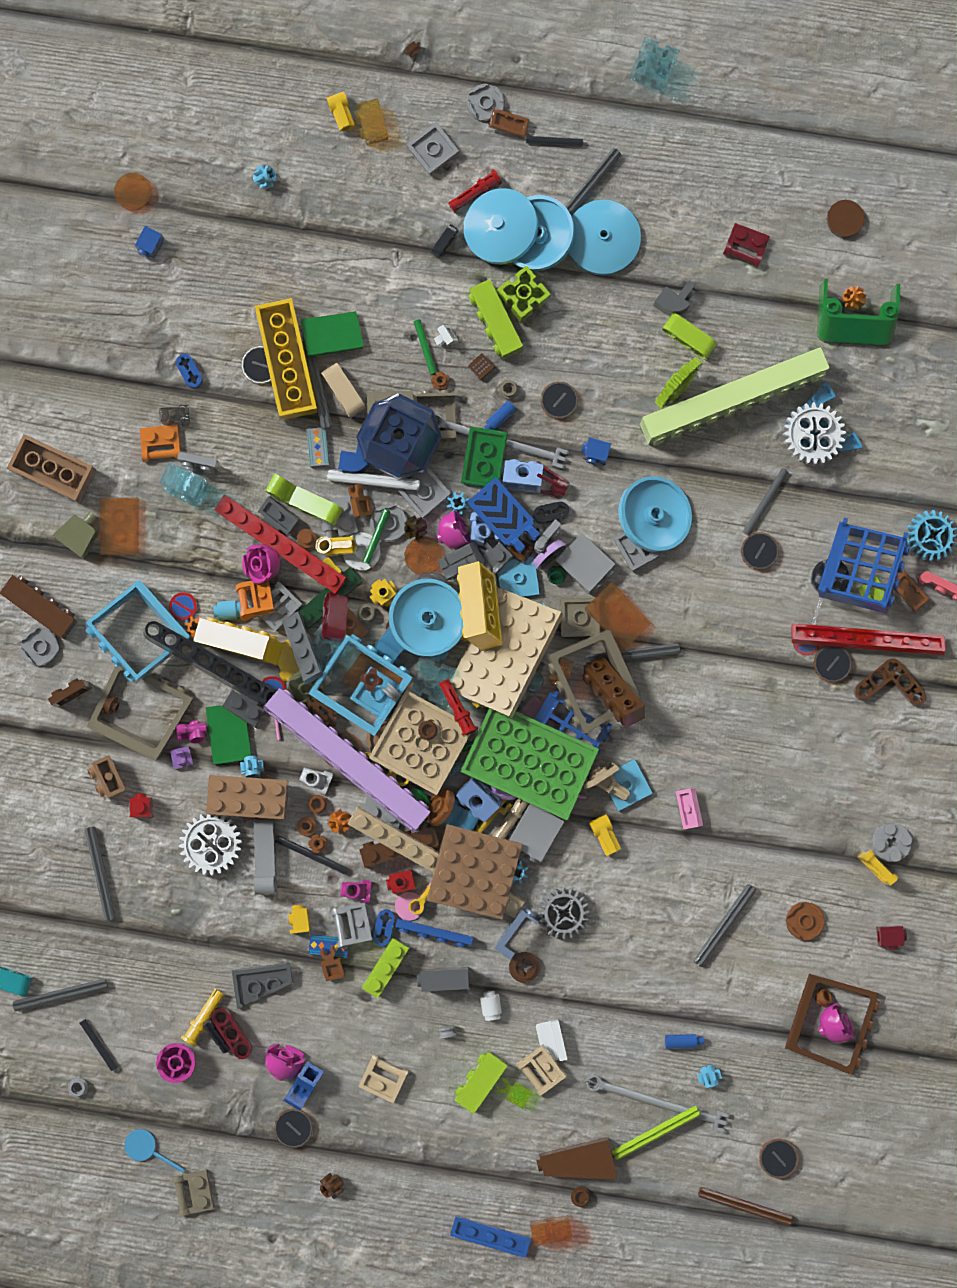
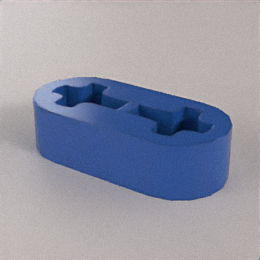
[176,354,203,389]
[373,909,395,946]

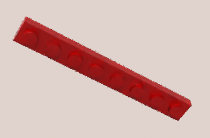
[214,494,348,594]
[791,623,946,656]

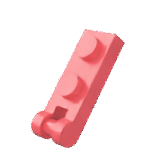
[917,572,957,601]

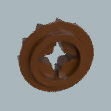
[509,952,540,983]

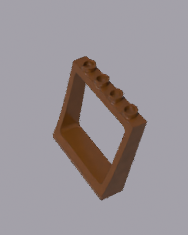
[785,973,880,1075]

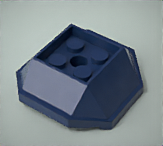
[356,393,442,479]

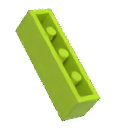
[468,279,523,360]

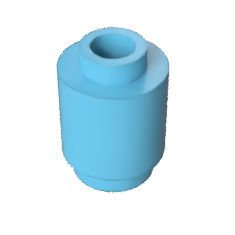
[213,600,241,621]

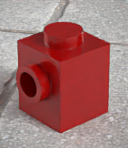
[130,794,153,817]
[386,869,416,894]

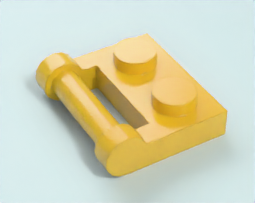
[858,849,898,886]

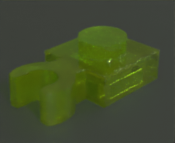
[496,1077,533,1109]

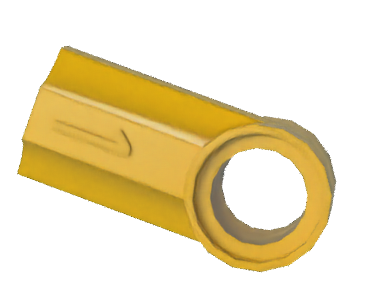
[326,91,355,132]
[315,537,357,557]
[589,814,621,856]

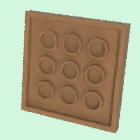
[427,824,522,919]

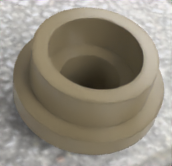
[499,380,518,399]
[357,604,377,623]

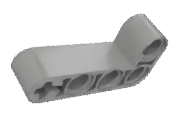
[254,818,277,895]

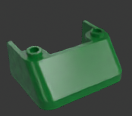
[817,279,901,346]

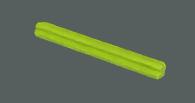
[612,1106,700,1160]

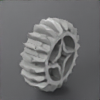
[538,887,590,940]

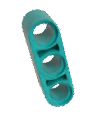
[0,966,33,997]

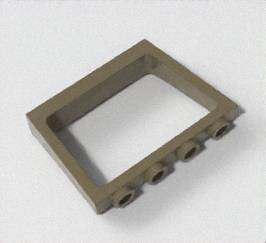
[547,630,642,734]
[87,660,195,761]

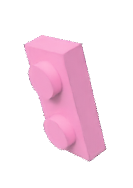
[676,788,703,829]

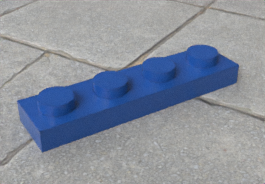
[395,918,473,948]
[450,1215,531,1258]

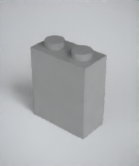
[555,533,615,594]
[509,804,564,863]

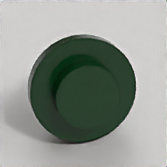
[547,566,567,584]

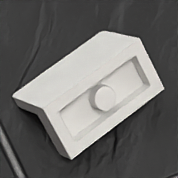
[536,1019,567,1061]

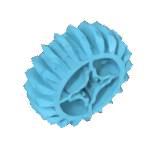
[907,510,957,562]

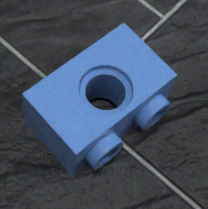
[456,778,503,822]

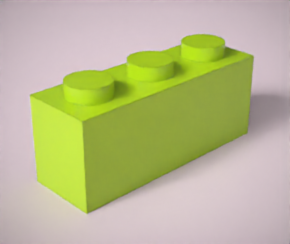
[362,937,410,998]
[454,1050,508,1114]

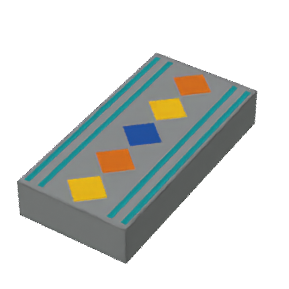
[306,428,329,468]

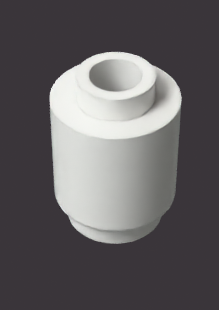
[480,991,502,1021]

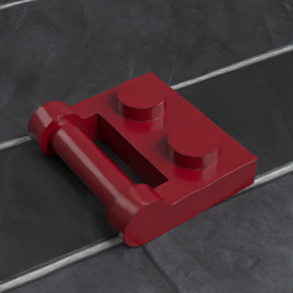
[723,223,770,268]

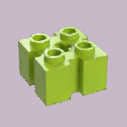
[497,265,551,323]

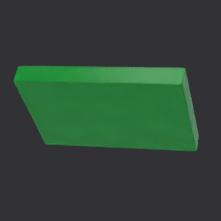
[300,311,364,357]
[461,426,508,487]
[206,705,252,765]

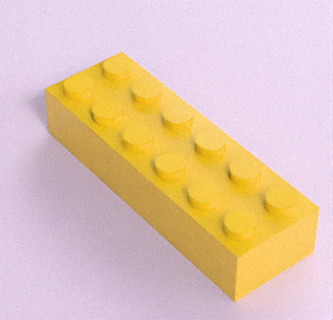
[255,298,317,421]

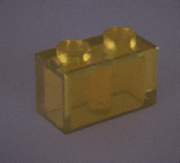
[354,98,388,145]

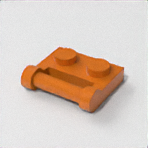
[140,424,181,462]
[236,581,275,621]

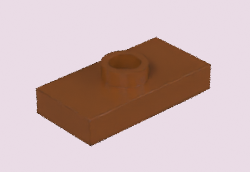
[488,108,530,138]
[895,570,930,612]
[346,606,370,639]

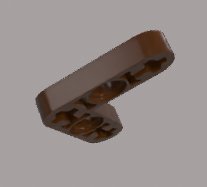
[853,658,926,706]

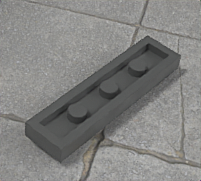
[282,612,323,684]

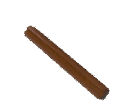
[698,1187,793,1226]

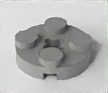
[872,823,912,862]

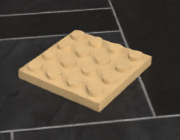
[369,690,470,795]

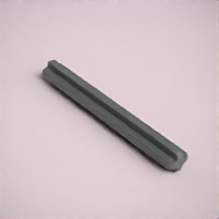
[565,148,621,216]
[302,340,332,430]
[585,643,680,664]
[85,826,116,921]
[693,884,756,967]
[12,979,108,1011]

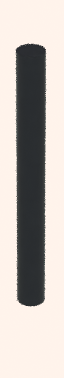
[275,835,348,875]

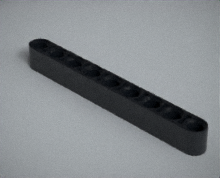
[143,621,294,706]

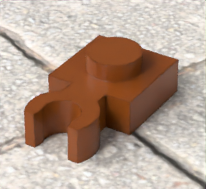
[320,945,345,981]

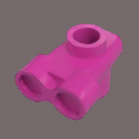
[176,721,207,744]
[340,880,371,904]

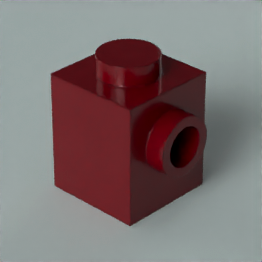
[876,925,907,950]

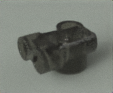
[159,404,190,427]

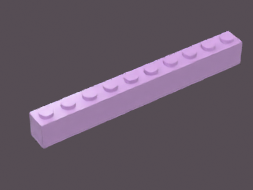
[264,688,430,833]

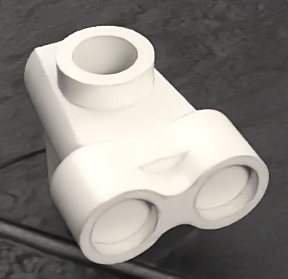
[299,767,333,795]

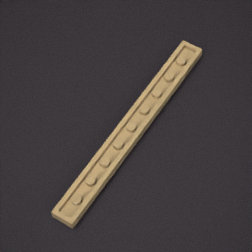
[348,806,525,918]

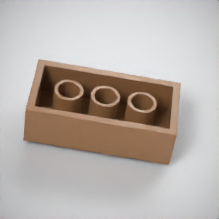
[7,434,96,504]
[206,775,289,820]

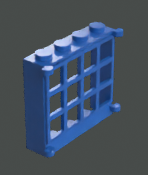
[818,518,910,614]
[534,691,612,758]

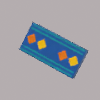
[309,934,350,958]

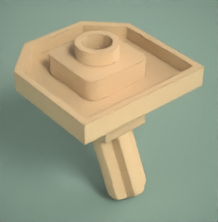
[582,761,630,801]

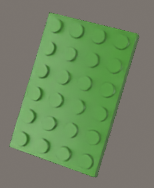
[460,709,599,820]

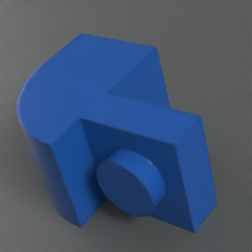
[338,444,370,473]
[283,1061,324,1111]

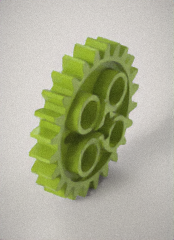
[654,357,703,409]

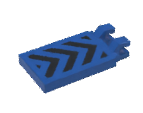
[467,477,540,554]

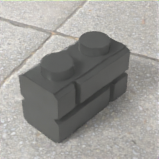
[438,543,485,582]

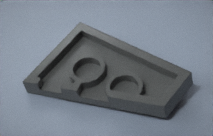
[232,963,293,1009]

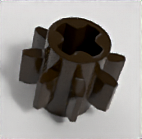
[404,515,427,540]

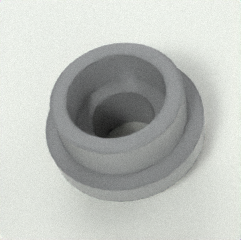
[68,1078,88,1098]

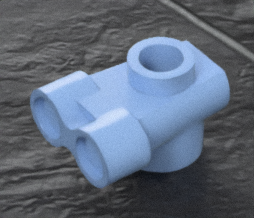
[470,512,491,546]

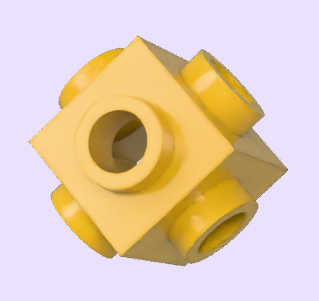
[370,579,398,608]

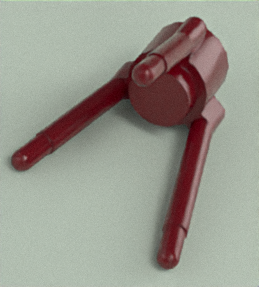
[533,461,569,498]

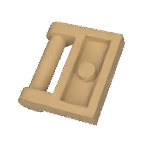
[516,1044,567,1096]
[358,1054,408,1104]

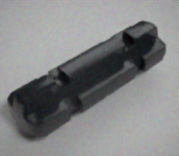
[203,1019,231,1054]

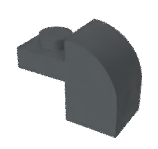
[653,280,695,316]

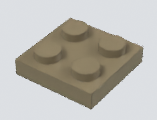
[560,598,600,637]

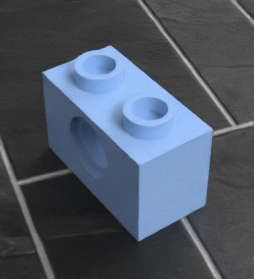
[503,459,543,493]

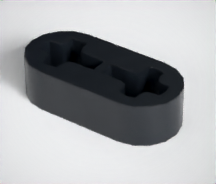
[431,224,459,258]
[533,501,569,524]

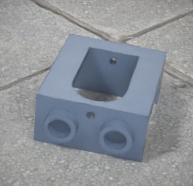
[494,908,538,960]

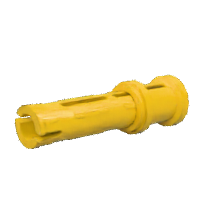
[181,989,225,1047]

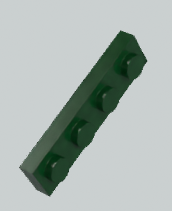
[298,567,363,630]

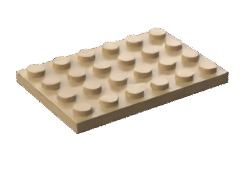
[450,587,564,718]

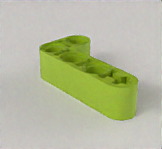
[265,474,343,526]

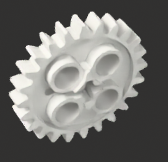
[783,402,846,465]
[179,814,243,876]

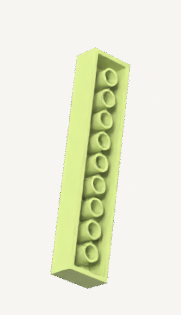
[640,347,829,446]

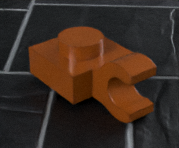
[348,484,373,518]

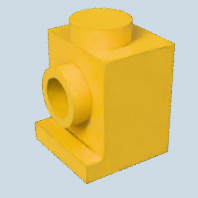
[288,904,311,934]

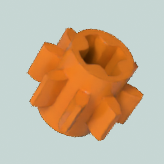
[842,286,867,310]
[184,616,202,639]
[328,809,352,835]

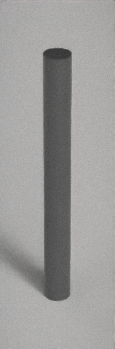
[742,468,788,536]

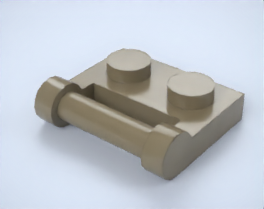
[172,1169,214,1216]

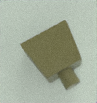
[52,511,99,559]

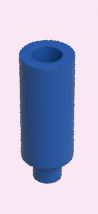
[484,401,517,430]
[665,1034,704,1049]

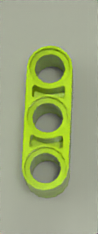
[662,313,717,360]

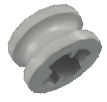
[382,683,401,702]
[438,1025,456,1038]

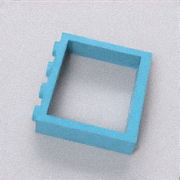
[85,579,190,684]
[308,634,412,736]

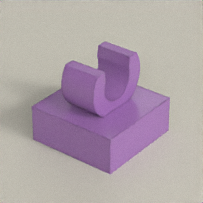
[170,746,194,769]

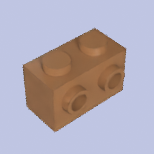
[87,755,126,800]

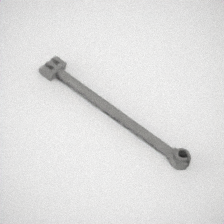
[435,413,569,470]
[586,1074,731,1133]

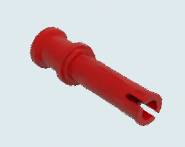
[448,169,502,213]
[438,679,478,737]

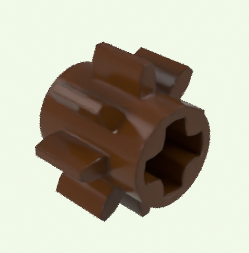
[320,1173,344,1199]

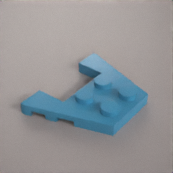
[785,382,863,452]

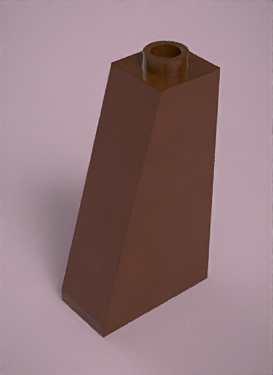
[536,1137,618,1180]

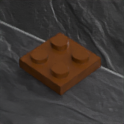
[48,678,92,708]

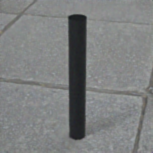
[526,136,583,146]
[79,1019,118,1072]

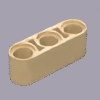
[321,363,366,418]

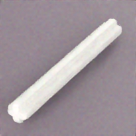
[327,470,420,491]

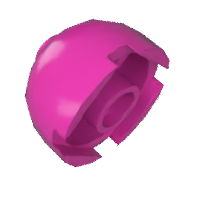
[437,510,472,550]
[242,544,280,583]
[818,1003,855,1044]
[156,1043,196,1083]
[265,1044,305,1081]

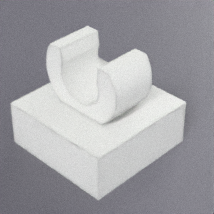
[434,325,459,346]

